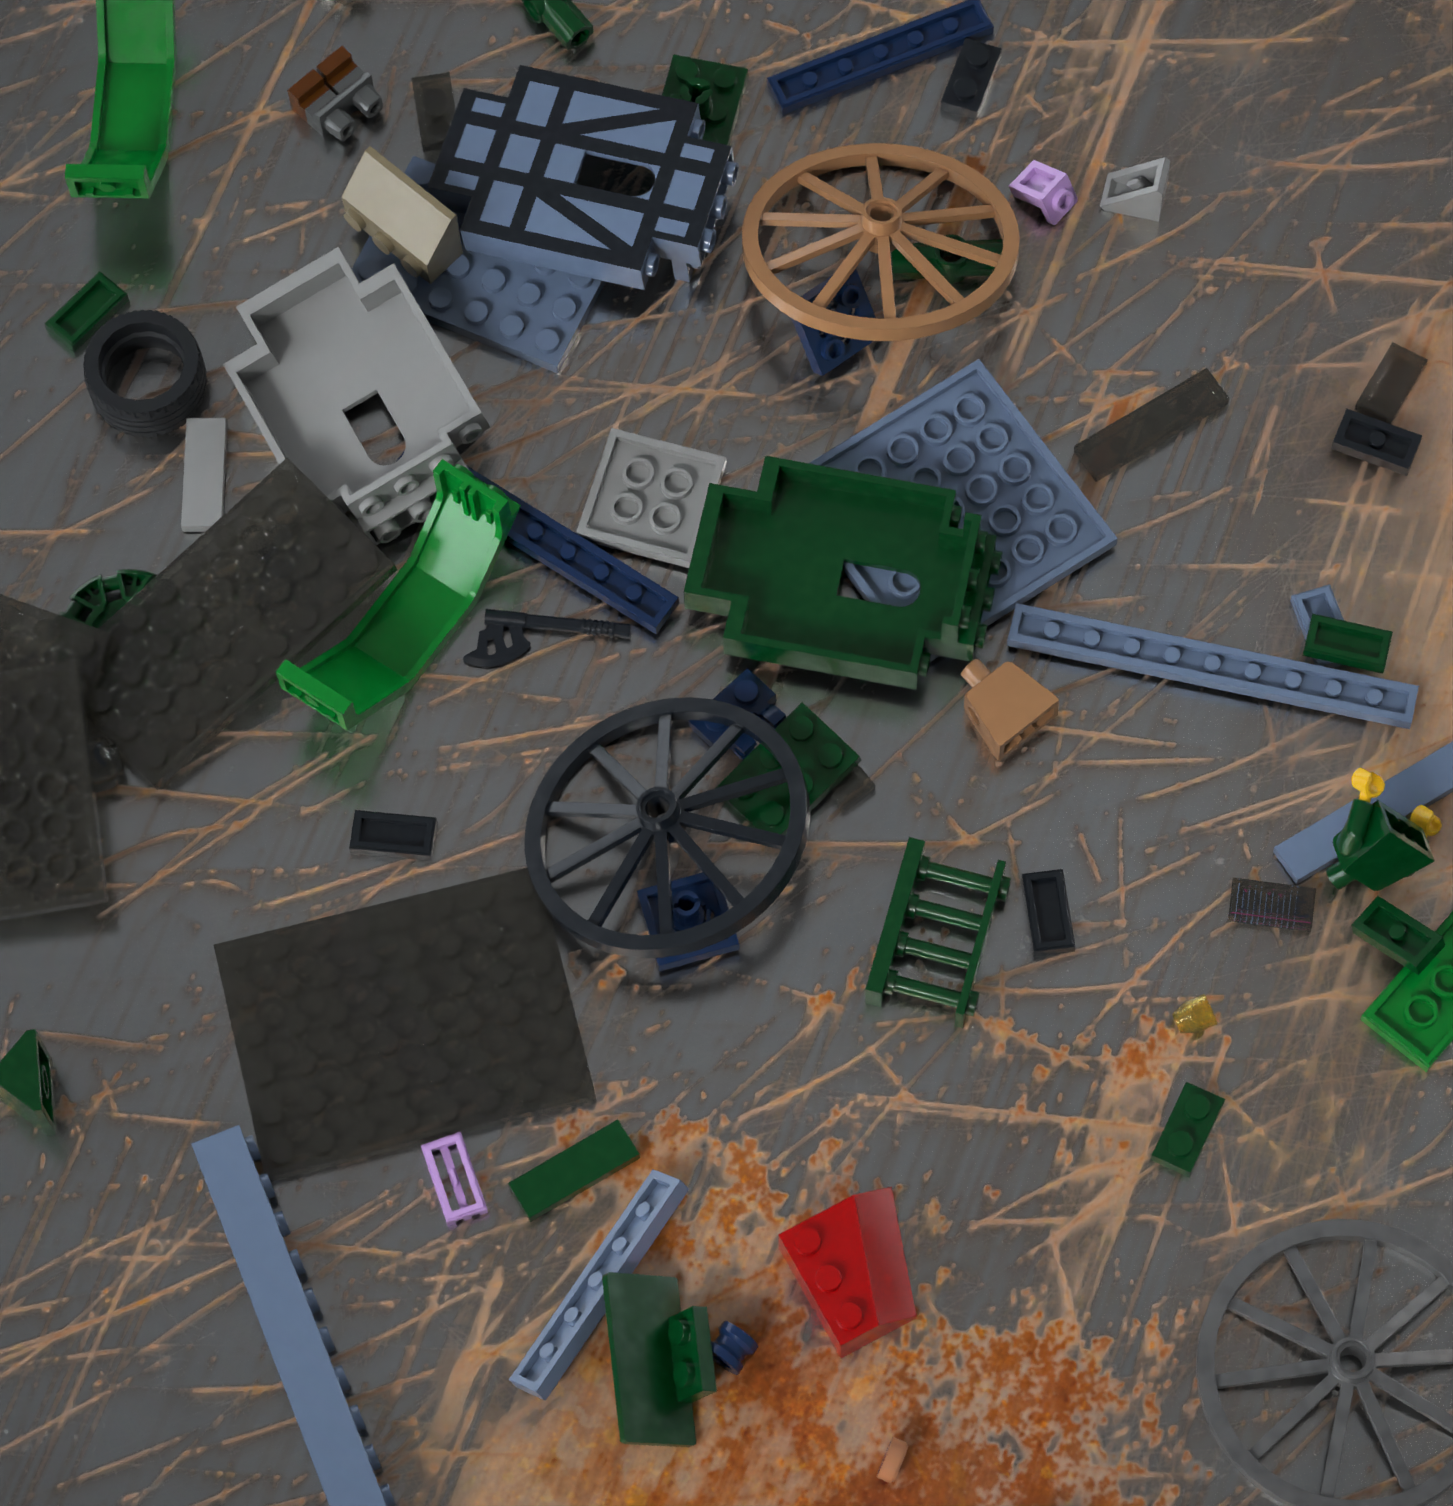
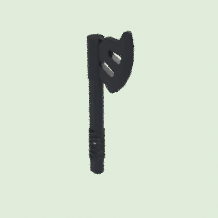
[463,609,631,668]

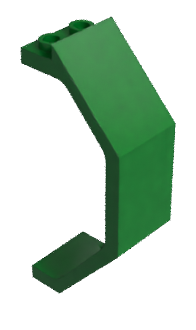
[65,0,177,199]
[276,459,521,730]

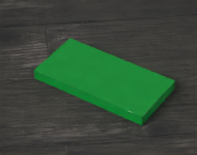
[1360,911,1453,1073]

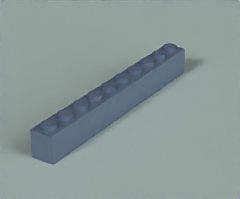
[191,1125,396,1506]

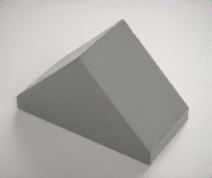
[1100,157,1170,222]

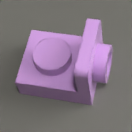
[1009,160,1078,225]

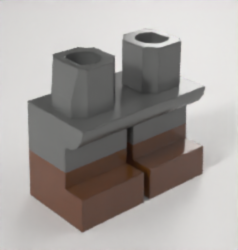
[287,46,383,141]

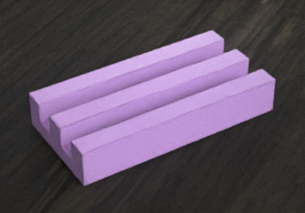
[421,1132,488,1227]

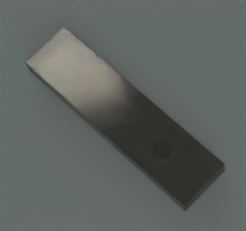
[1074,368,1229,482]

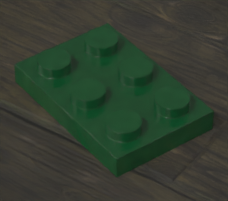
[716,702,862,835]

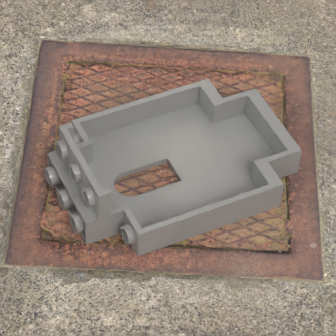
[223,247,490,546]

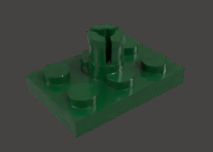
[662,54,749,146]

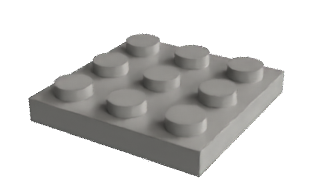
[576,428,727,568]

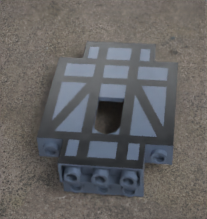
[428,65,739,290]

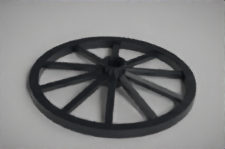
[525,697,811,958]

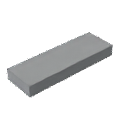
[181,418,228,532]

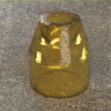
[1172,994,1218,1034]

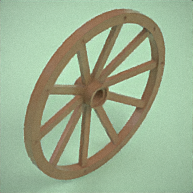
[742,143,1020,341]

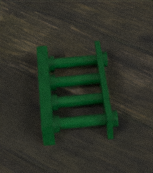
[865,837,1011,1028]

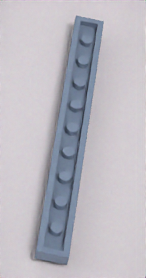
[1007,603,1419,729]

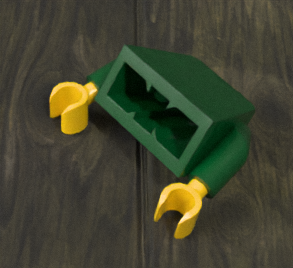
[1326,768,1442,891]

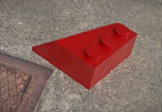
[778,1187,917,1358]

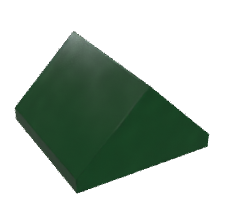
[0,1029,56,1136]

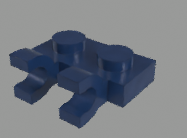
[689,668,786,761]

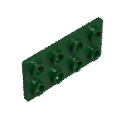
[602,1272,717,1447]

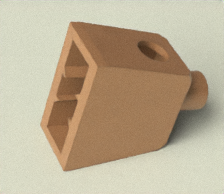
[961,659,1059,762]

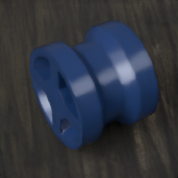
[711,1321,758,1375]

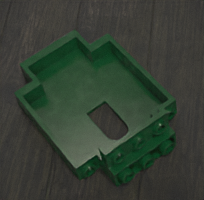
[683,456,1003,690]

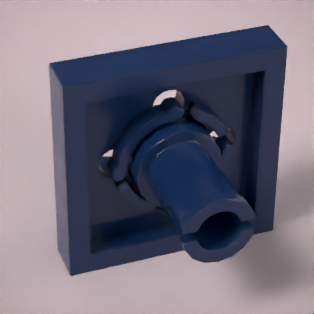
[791,269,876,376]
[637,872,740,972]

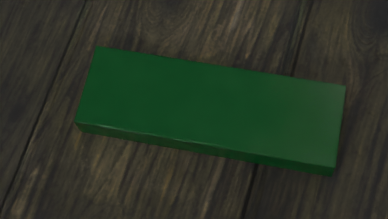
[508,1119,640,1222]

